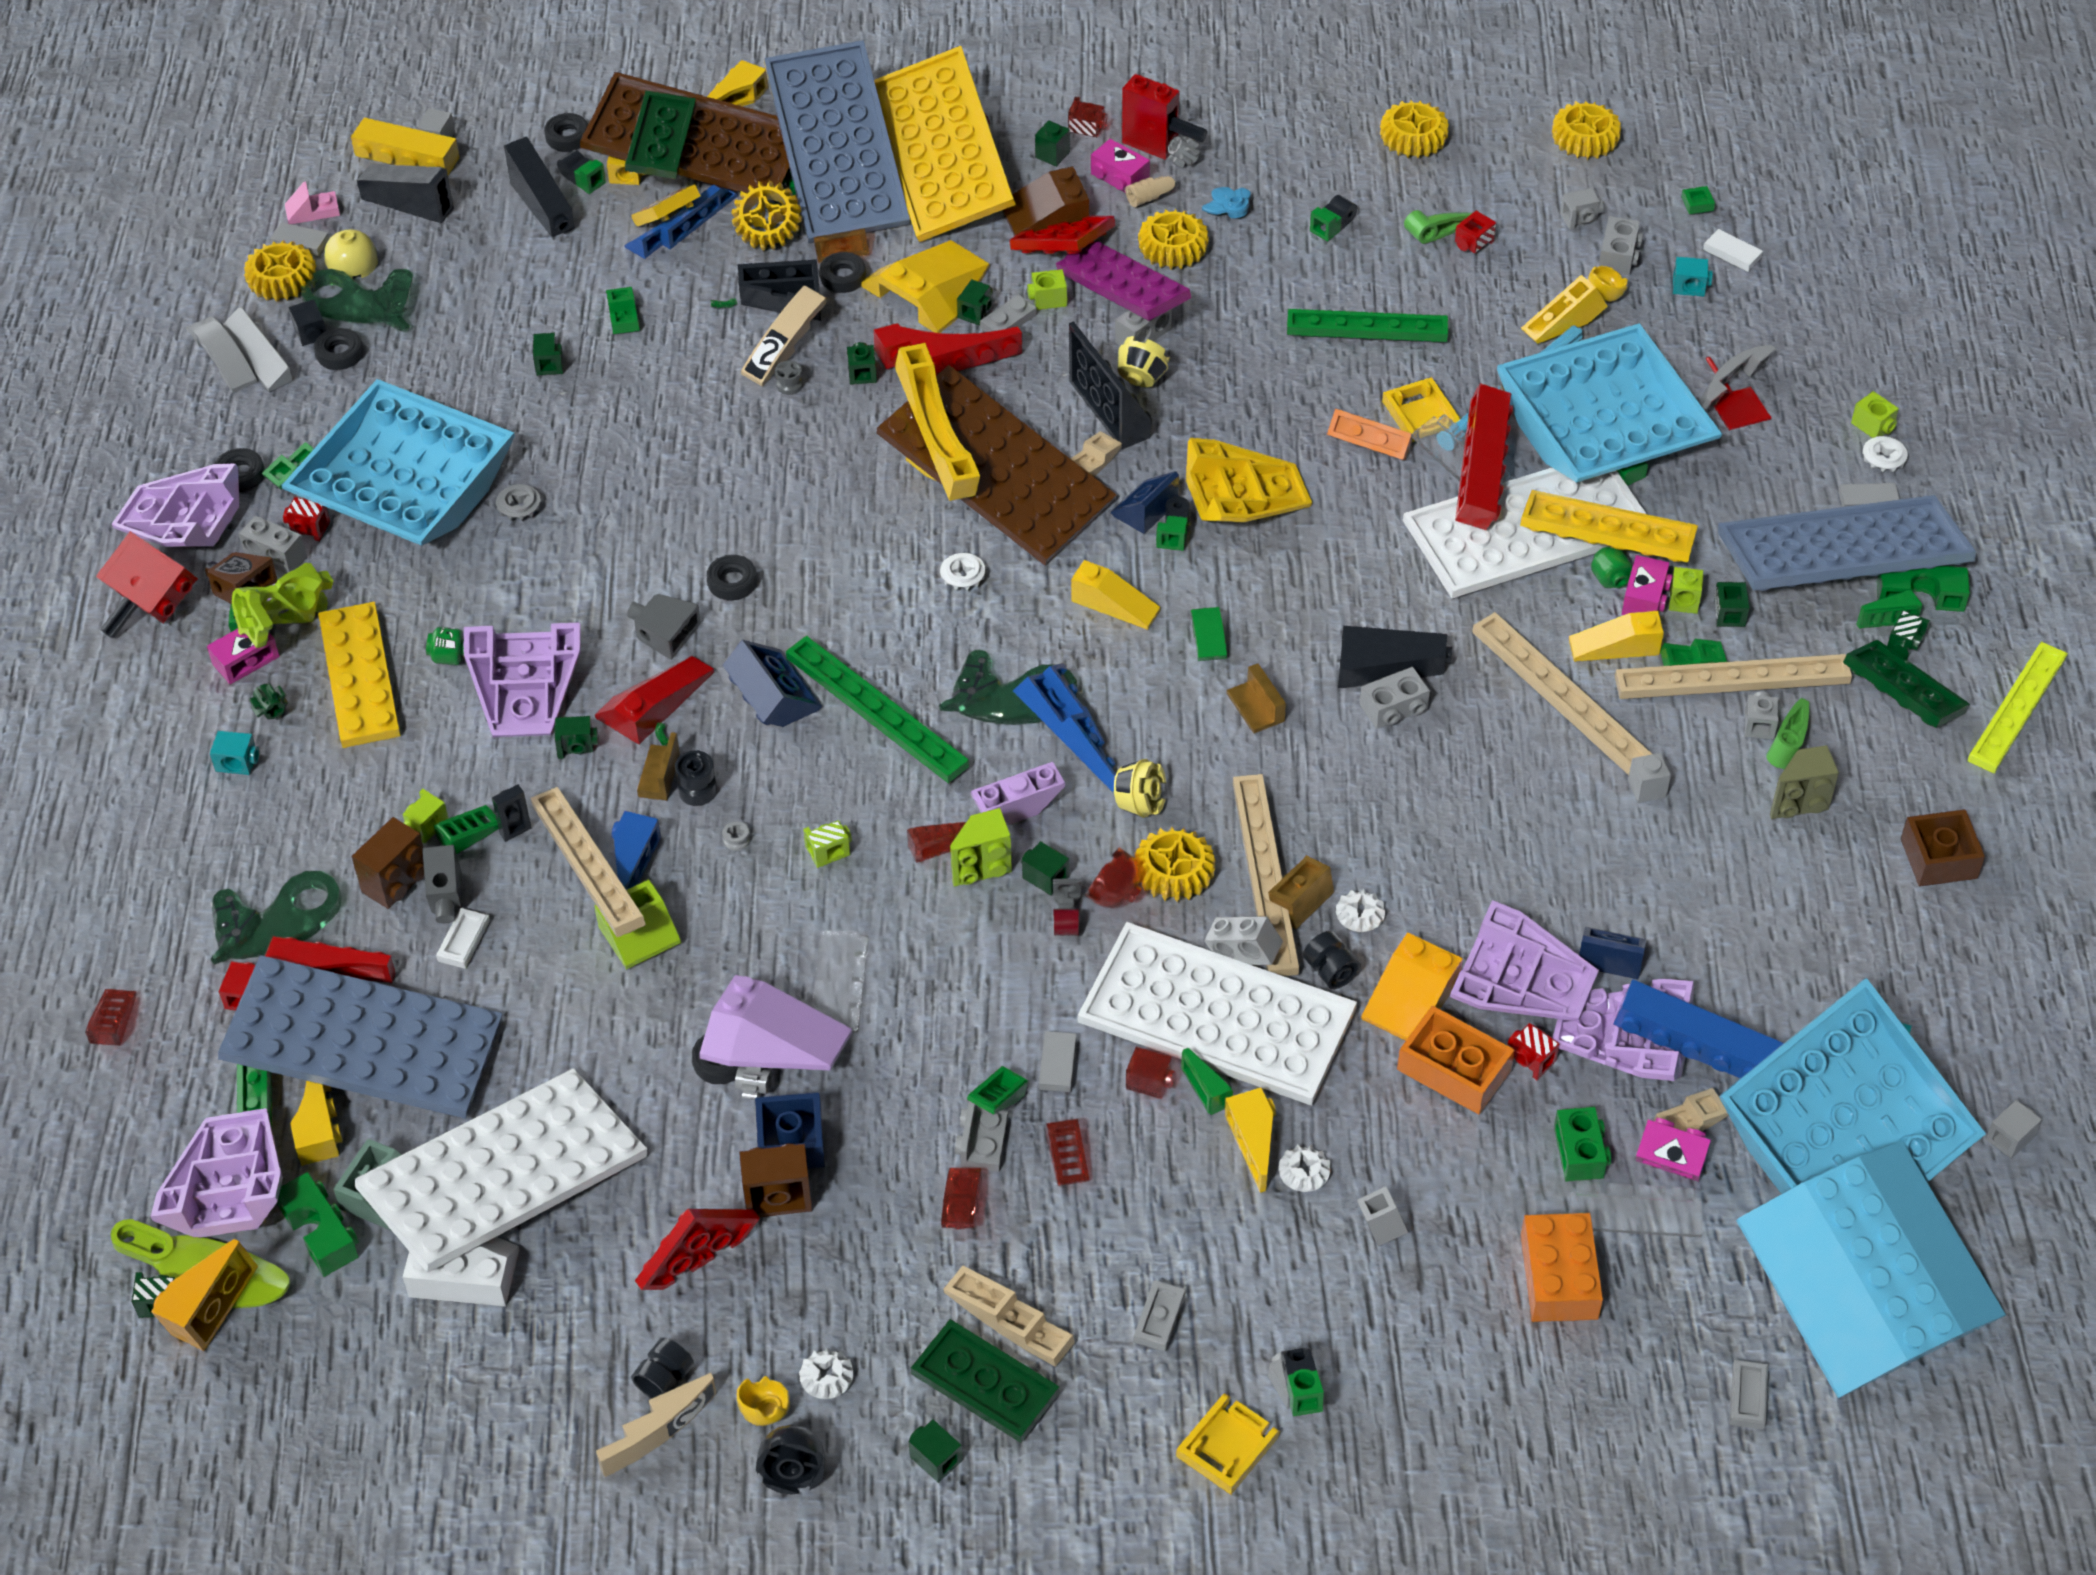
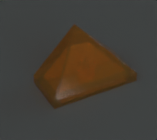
[813,228,869,263]

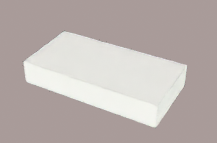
[1703,229,1763,272]
[436,908,490,969]

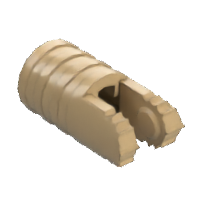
[1125,176,1176,208]

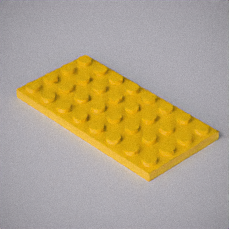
[874,46,1016,242]

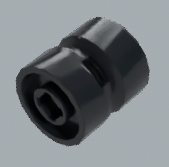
[675,750,717,806]
[1303,931,1361,990]
[631,1338,694,1399]

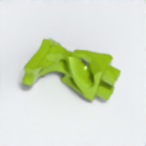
[232,562,333,648]

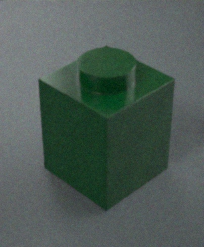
[1035,120,1070,167]
[1021,841,1070,896]
[908,1419,963,1483]

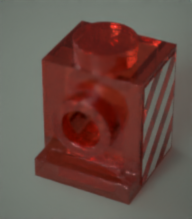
[1068,97,1108,138]

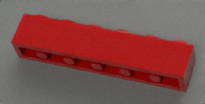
[1455,383,1513,531]

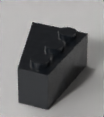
[738,259,821,321]

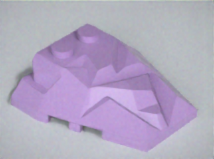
[1553,979,1694,1081]

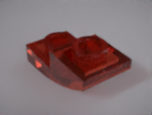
[941,1168,982,1229]

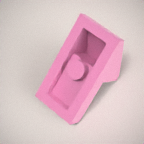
[285,181,340,224]

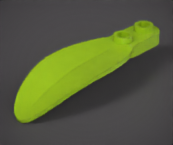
[110,1219,290,1308]

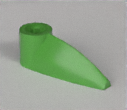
[1404,210,1472,244]
[1766,698,1809,769]

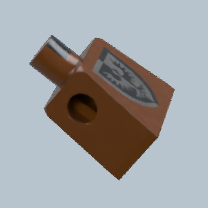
[205,552,278,604]

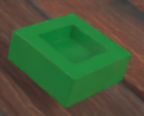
[1681,186,1715,214]

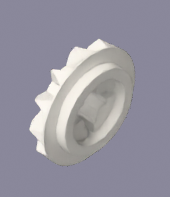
[1862,436,1908,472]
[940,553,985,591]
[1336,888,1385,932]
[1279,1144,1330,1192]
[799,1347,853,1399]

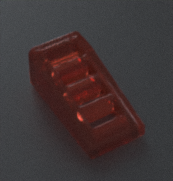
[907,822,966,863]
[85,989,137,1046]
[1045,1119,1090,1186]

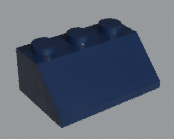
[722,640,822,727]

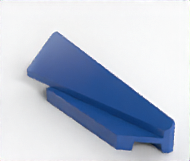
[624,185,738,259]

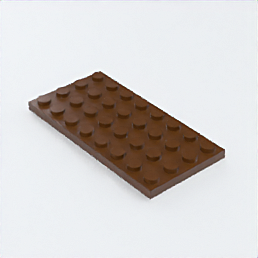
[580,72,790,202]
[876,365,1117,566]

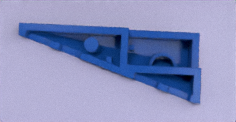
[1013,663,1116,793]

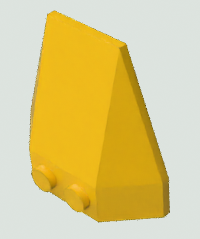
[861,240,990,333]
[1186,438,1312,522]

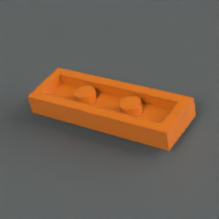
[1327,408,1414,460]

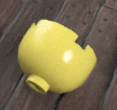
[325,229,378,281]

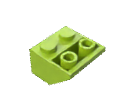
[950,808,1012,887]
[594,880,681,970]

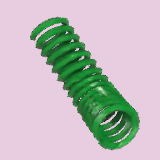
[710,298,737,308]
[655,722,669,746]

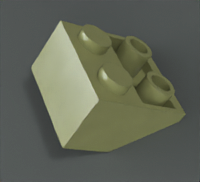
[1769,745,1839,819]

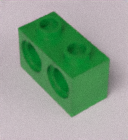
[1554,1107,1611,1182]

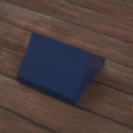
[1111,471,1179,534]
[1579,927,1646,979]

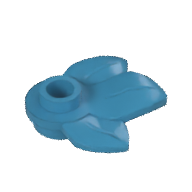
[1202,187,1251,218]

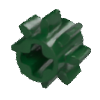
[249,683,288,720]

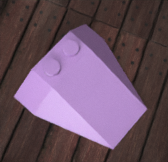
[111,464,239,547]
[464,623,581,737]
[1450,900,1599,1021]
[700,975,852,1070]
[151,1108,283,1238]

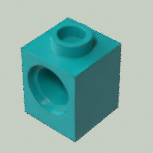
[1672,257,1713,297]
[209,731,259,775]

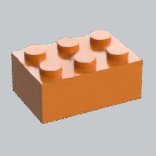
[1397,1005,1515,1115]
[1520,1213,1603,1322]

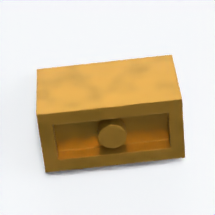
[1226,663,1286,734]
[637,732,680,801]
[1268,855,1334,929]

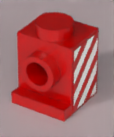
[1455,210,1496,253]
[283,497,330,542]
[1507,1023,1560,1081]

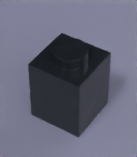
[288,299,326,346]

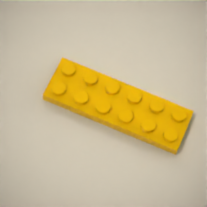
[1520,490,1698,562]
[318,601,401,748]

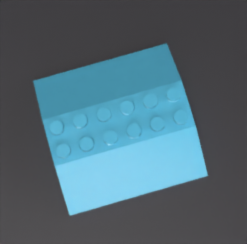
[1497,323,1722,483]
[282,379,515,546]
[1719,978,1986,1194]
[1736,1141,2006,1399]

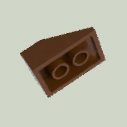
[1002,166,1089,236]

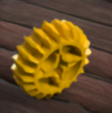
[1380,100,1449,158]
[1552,100,1621,160]
[732,180,802,251]
[1138,209,1209,270]
[244,240,316,302]
[1134,826,1216,902]

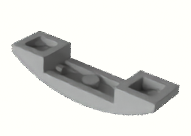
[187,316,257,393]
[1699,345,1776,413]

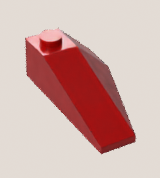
[594,656,715,745]

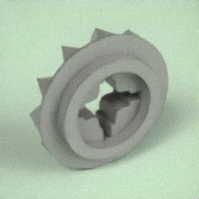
[496,484,541,521]

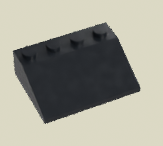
[1069,321,1153,449]

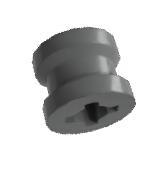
[775,360,803,395]

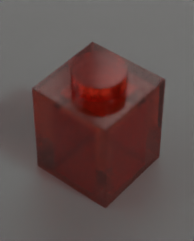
[1125,1047,1176,1099]

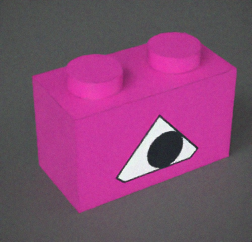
[1091,139,1150,193]
[1621,555,1673,615]
[207,629,280,685]
[1636,1118,1711,1182]

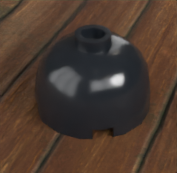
[756,1425,825,1495]

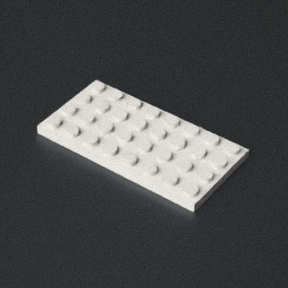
[1403,468,1646,598]
[1078,922,1357,1106]
[355,1068,647,1273]

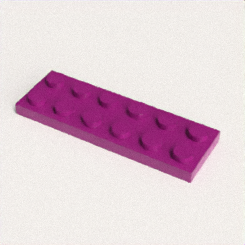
[1056,241,1191,321]

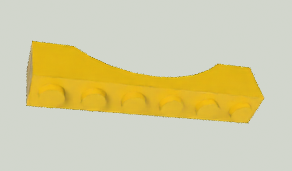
[707,60,768,106]
[895,343,980,501]
[290,1081,343,1166]

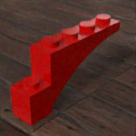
[873,323,1022,376]
[218,936,396,1011]

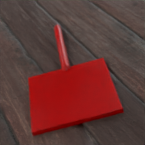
[1706,357,1771,431]

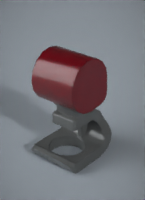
[1053,879,1081,936]

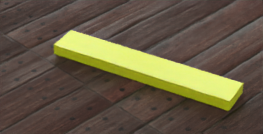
[1967,642,2068,774]

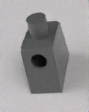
[627,594,701,660]
[423,845,462,923]

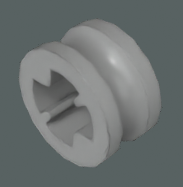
[722,821,750,851]

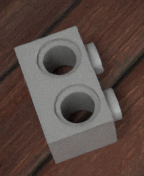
[1599,216,1643,275]
[1115,309,1172,346]
[238,516,307,574]
[1360,667,1430,729]
[1204,917,1283,965]

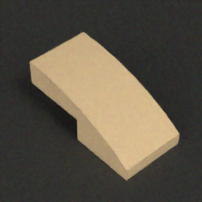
[1070,431,1122,477]
[1654,1088,1728,1132]

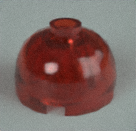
[1085,847,1142,909]

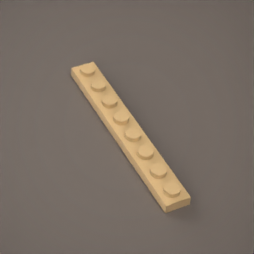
[1472,612,1652,775]
[1615,654,1852,699]
[1233,774,1299,976]
[530,787,646,937]

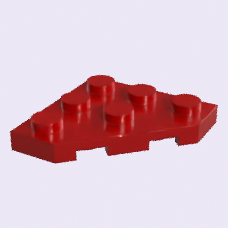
[1009,215,1116,254]
[635,1208,760,1290]

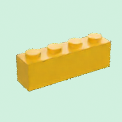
[351,117,460,175]

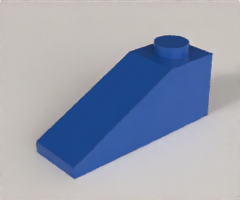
[611,811,661,890]

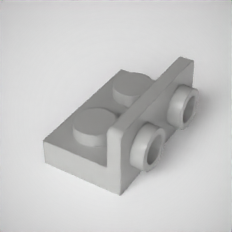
[955,1101,1008,1172]

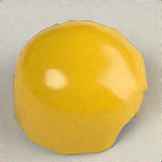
[1588,266,1628,302]
[737,1376,790,1426]

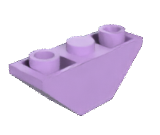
[971,762,1065,824]

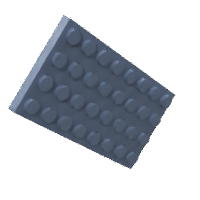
[764,40,910,243]
[1718,495,1976,591]
[218,955,502,1119]

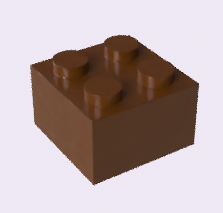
[1900,809,1985,887]
[351,817,425,909]
[739,1144,812,1218]

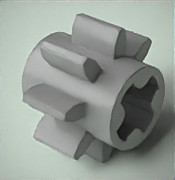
[1168,136,1199,168]
[735,1067,772,1100]

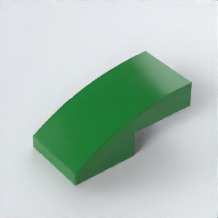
[606,286,640,335]
[262,442,314,490]
[1191,607,1227,661]
[1660,638,1727,666]

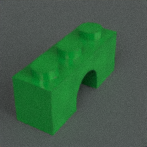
[1876,566,1970,612]
[277,1172,359,1277]

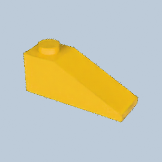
[1521,275,1608,344]
[1071,560,1160,630]
[1569,611,1664,662]
[1225,1087,1276,1193]

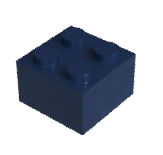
[755,1092,825,1169]

